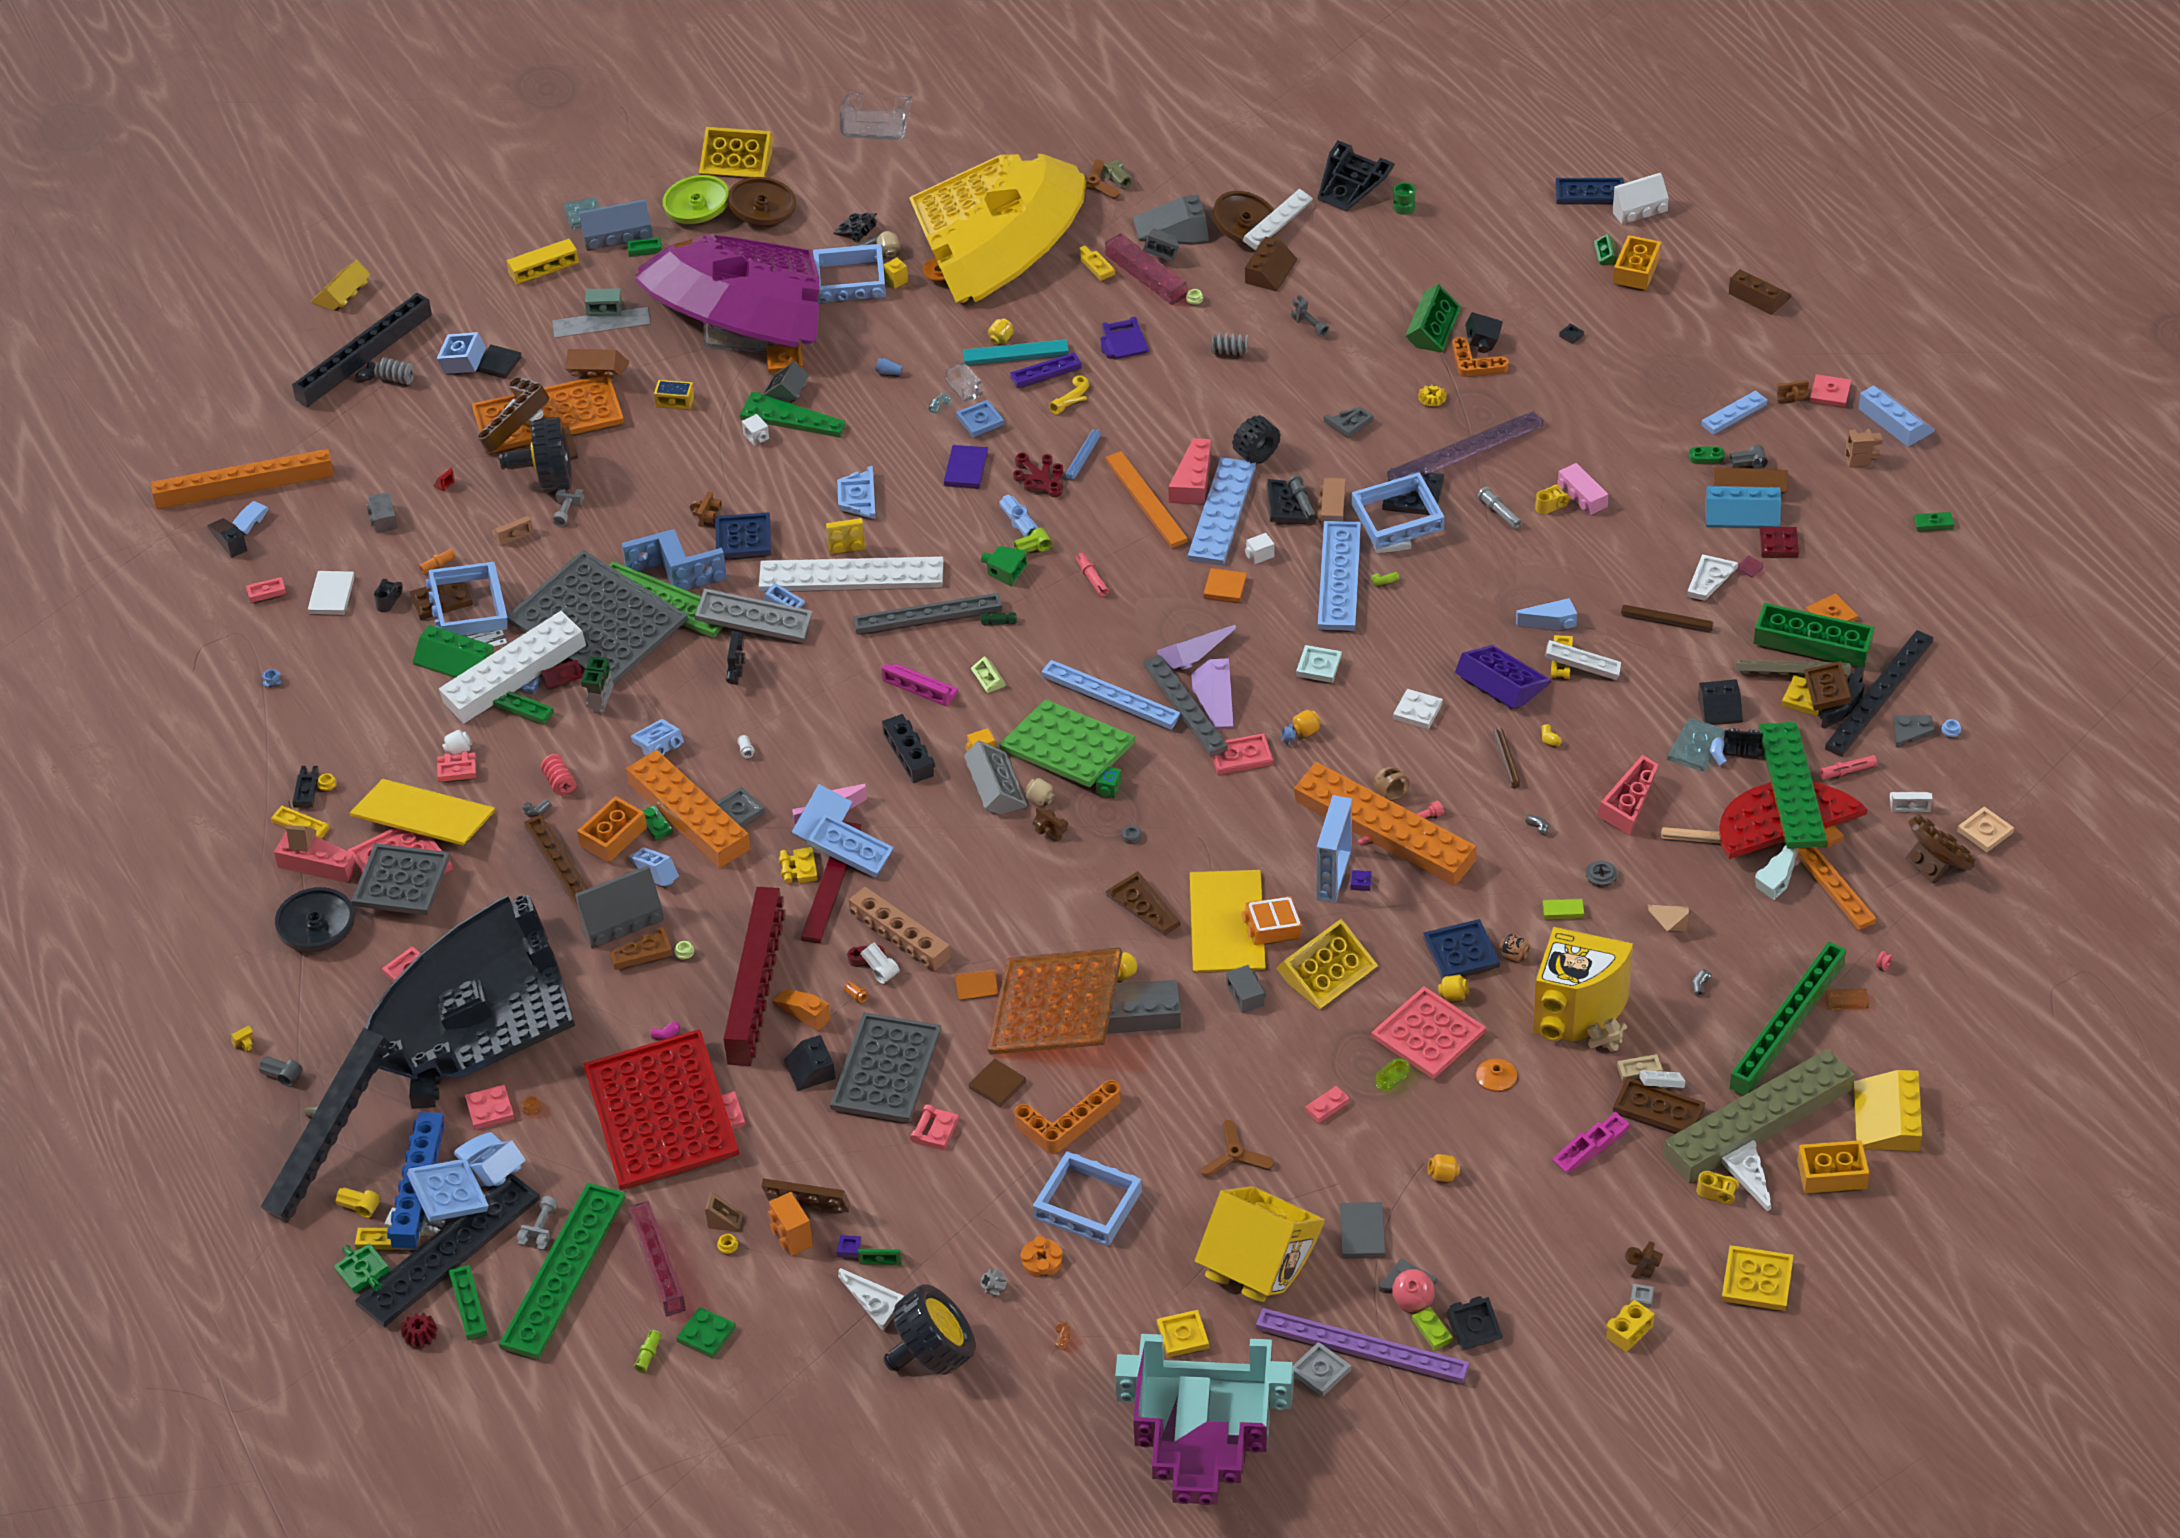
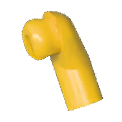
[1541,724,1562,747]

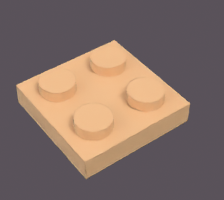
[1957,807,2014,852]

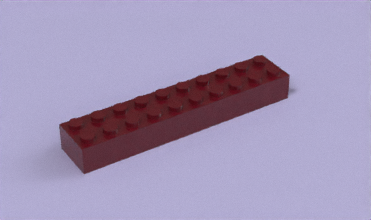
[723,886,786,1066]

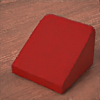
[434,468,455,492]

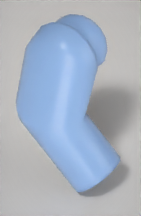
[1710,737,1727,766]

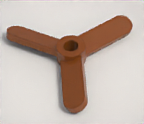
[1086,159,1120,199]
[1201,1120,1274,1177]

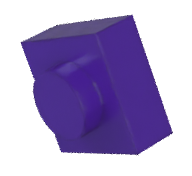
[1351,870,1372,891]
[837,1235,862,1258]

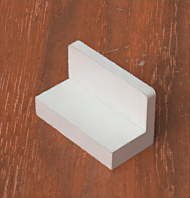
[1889,792,1933,812]

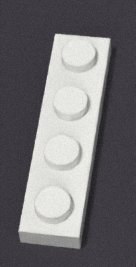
[1545,640,1621,680]

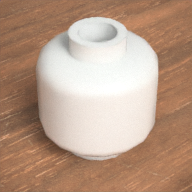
[442,730,472,755]

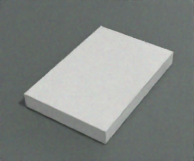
[308,571,355,615]

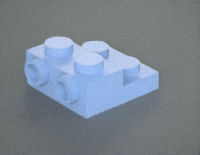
[631,719,684,756]

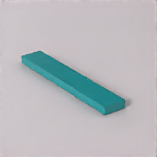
[963,339,1069,366]

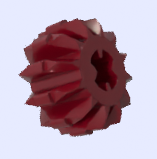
[401,1312,438,1349]

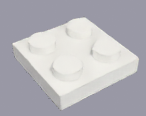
[1393,689,1443,730]

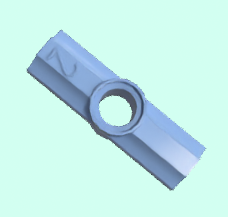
[999,494,1038,537]

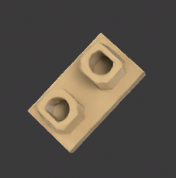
[1587,1017,1627,1052]

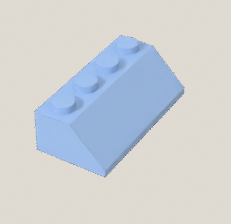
[1858,385,1935,447]

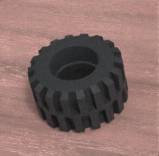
[1232,415,1281,465]

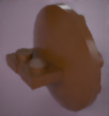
[1905,814,1976,884]

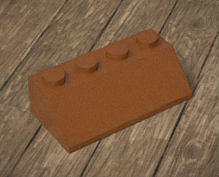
[1713,467,1788,496]

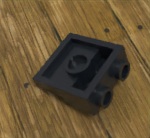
[1446,1296,1503,1351]

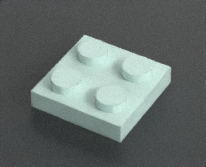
[1296,645,1342,683]

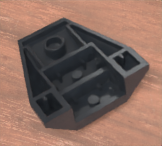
[1317,140,1395,212]

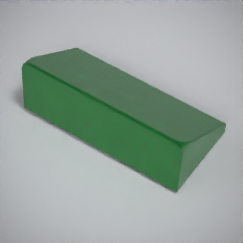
[1594,233,1618,265]
[858,1249,902,1265]

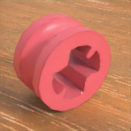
[1876,951,1893,971]

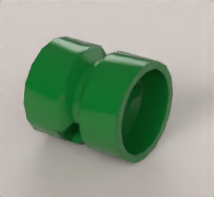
[1393,182,1416,215]

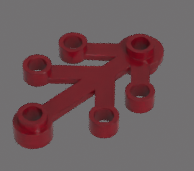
[1013,452,1063,497]

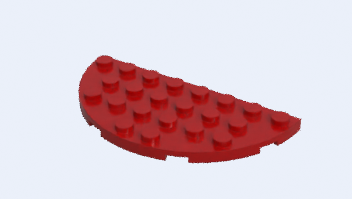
[1719,782,1867,859]

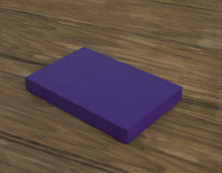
[944,445,988,488]

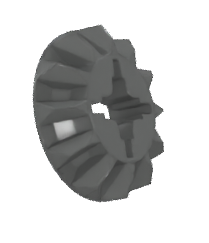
[1586,861,1617,887]

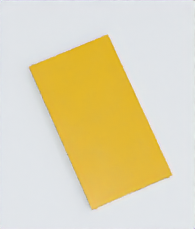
[349,779,495,846]
[1190,870,1265,973]

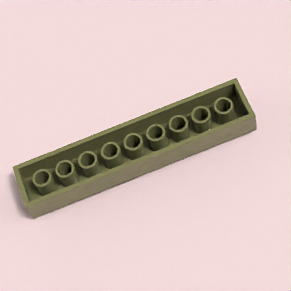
[1663,1049,1854,1183]

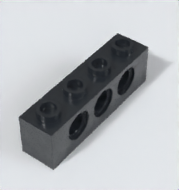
[882,714,935,784]

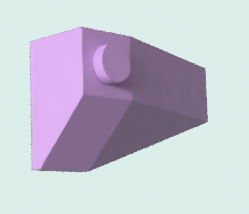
[1156,625,1236,670]
[1191,658,1233,729]

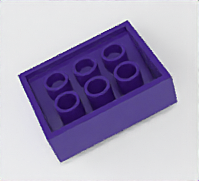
[1455,645,1551,709]

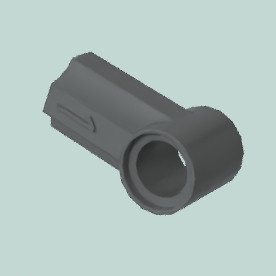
[1729,445,1768,469]
[259,1056,303,1087]

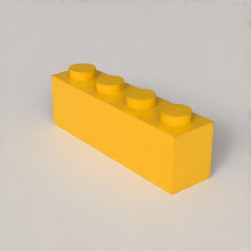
[506,238,579,285]

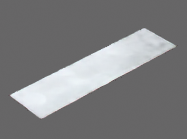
[552,307,651,337]

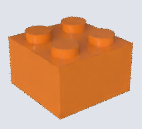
[767,1192,813,1256]

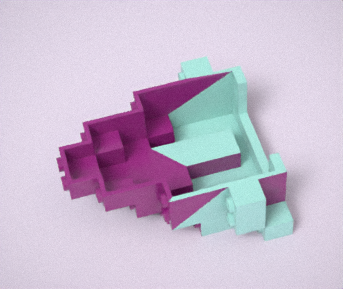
[1115,1334,1294,1505]

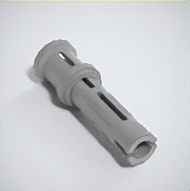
[1477,486,1522,529]

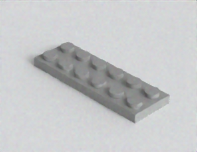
[695,588,812,643]

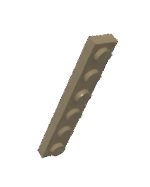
[1735,659,1851,677]

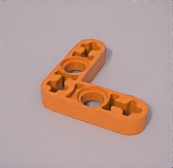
[1452,337,1509,377]

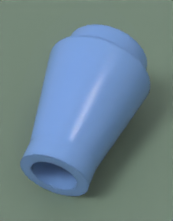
[876,358,903,376]

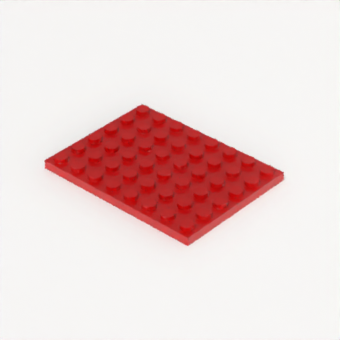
[583,1029,740,1191]

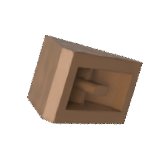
[286,825,316,851]
[705,1192,744,1231]

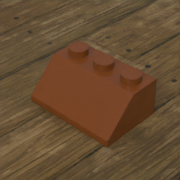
[565,349,629,377]

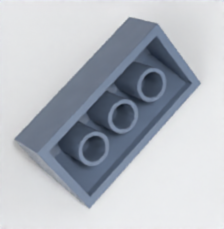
[579,199,653,251]

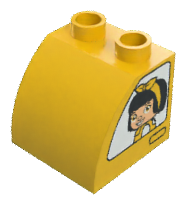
[1533,927,1633,1042]
[1195,1186,1326,1302]

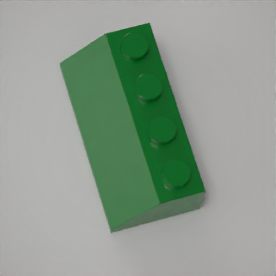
[1405,284,1462,352]
[413,625,494,678]

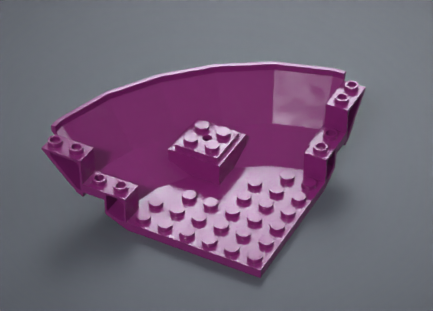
[635,234,819,347]

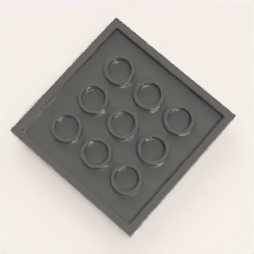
[351,843,450,915]

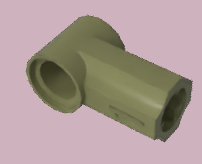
[1102,159,1132,189]

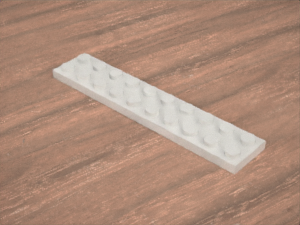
[759,557,944,592]

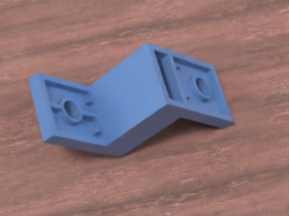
[621,529,727,590]

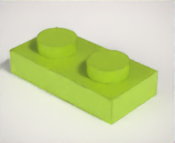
[1412,1307,1453,1351]

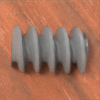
[1211,332,1249,356]
[374,357,414,385]

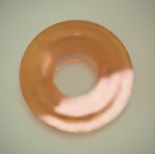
[522,1096,542,1115]

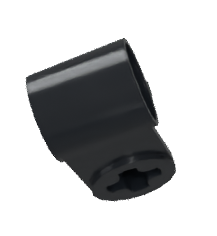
[374,578,403,612]

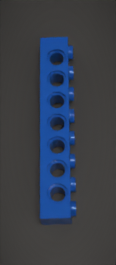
[387,1112,445,1249]

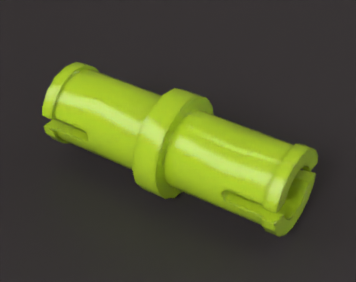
[634,1330,662,1373]

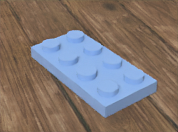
[807,814,894,878]

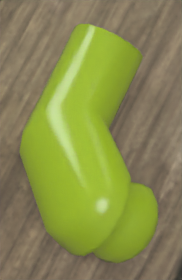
[1371,572,1399,586]

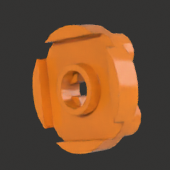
[1020,1236,1063,1277]

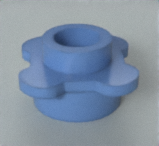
[262,669,281,687]
[1281,723,1296,746]

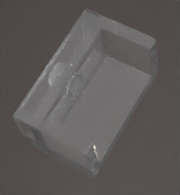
[946,362,983,403]

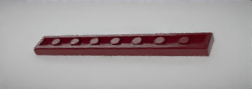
[801,821,861,943]

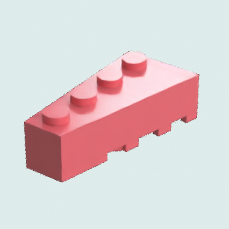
[1168,438,1211,504]
[1597,755,1659,836]
[274,824,356,883]

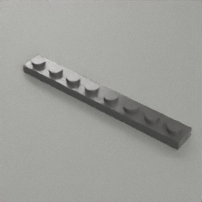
[853,593,1002,634]
[1143,655,1228,757]

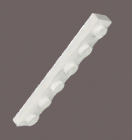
[1242,189,1313,250]

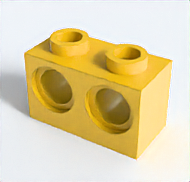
[1606,1300,1655,1353]

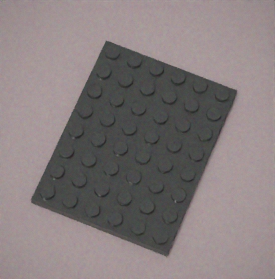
[507,550,688,684]

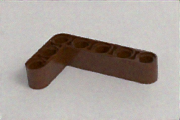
[477,377,550,452]

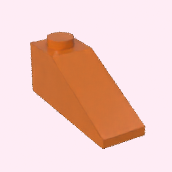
[772,989,831,1032]

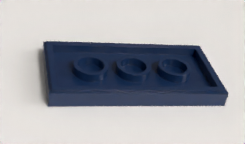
[1555,178,1624,204]

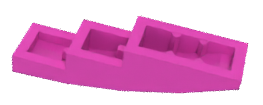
[1552,1112,1631,1174]

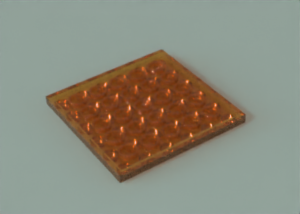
[987,947,1123,1055]

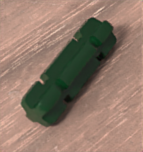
[981,612,1017,625]

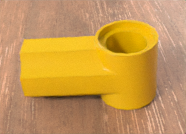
[335,1187,381,1218]

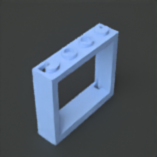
[813,244,886,303]
[1352,472,1445,550]
[426,562,507,635]
[1317,795,1352,903]
[1033,1151,1142,1247]

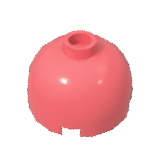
[1392,1269,1435,1313]

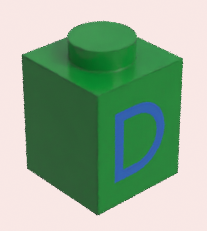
[1096,767,1122,798]

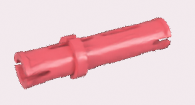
[1075,553,1110,597]
[1819,755,1877,780]

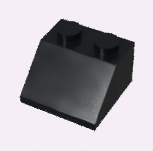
[1698,679,1743,726]
[784,1035,836,1091]

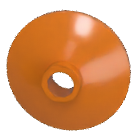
[922,258,945,281]
[1476,1059,1517,1092]

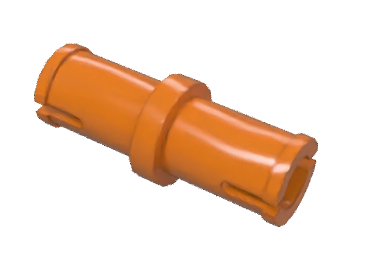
[419,548,456,575]

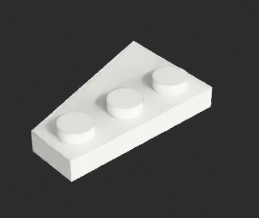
[1687,554,1738,601]

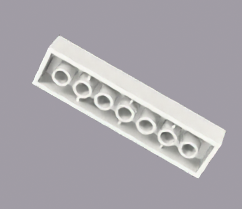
[439,611,586,724]

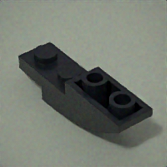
[1820,667,1865,729]

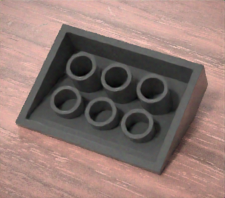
[575,866,664,949]
[1096,980,1181,1034]

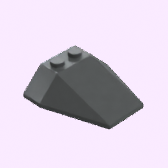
[1133,195,1209,245]

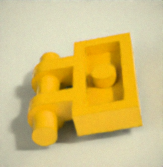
[779,847,818,884]

